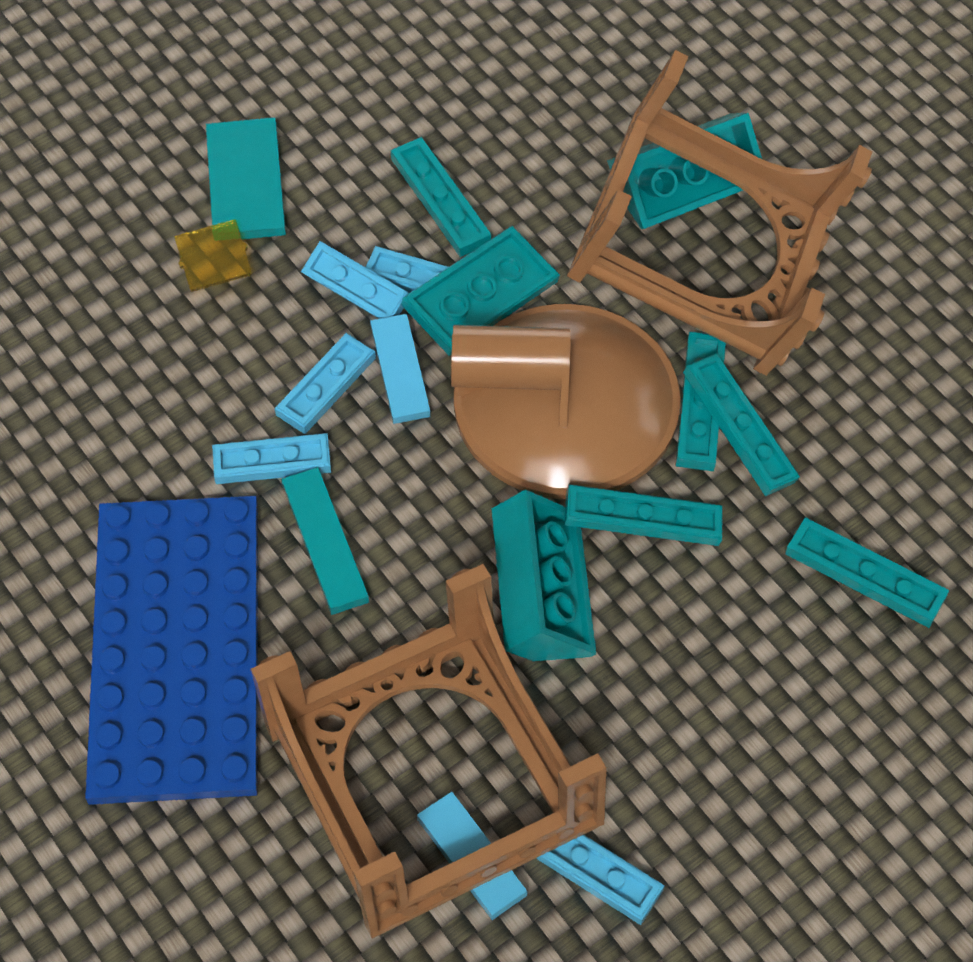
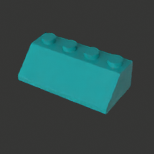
[607,113,762,229]
[491,489,596,661]

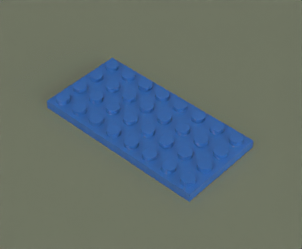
[85,496,258,805]

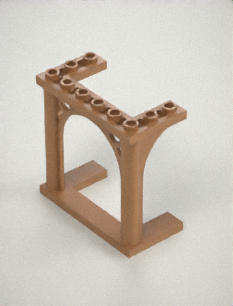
[567,50,873,376]
[251,564,607,939]

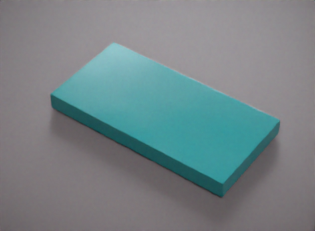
[206,117,286,242]
[401,226,560,356]

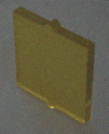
[174,219,252,292]

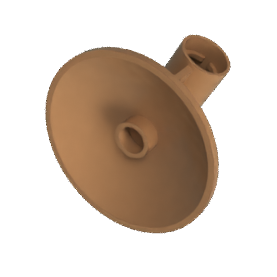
[451,304,680,499]

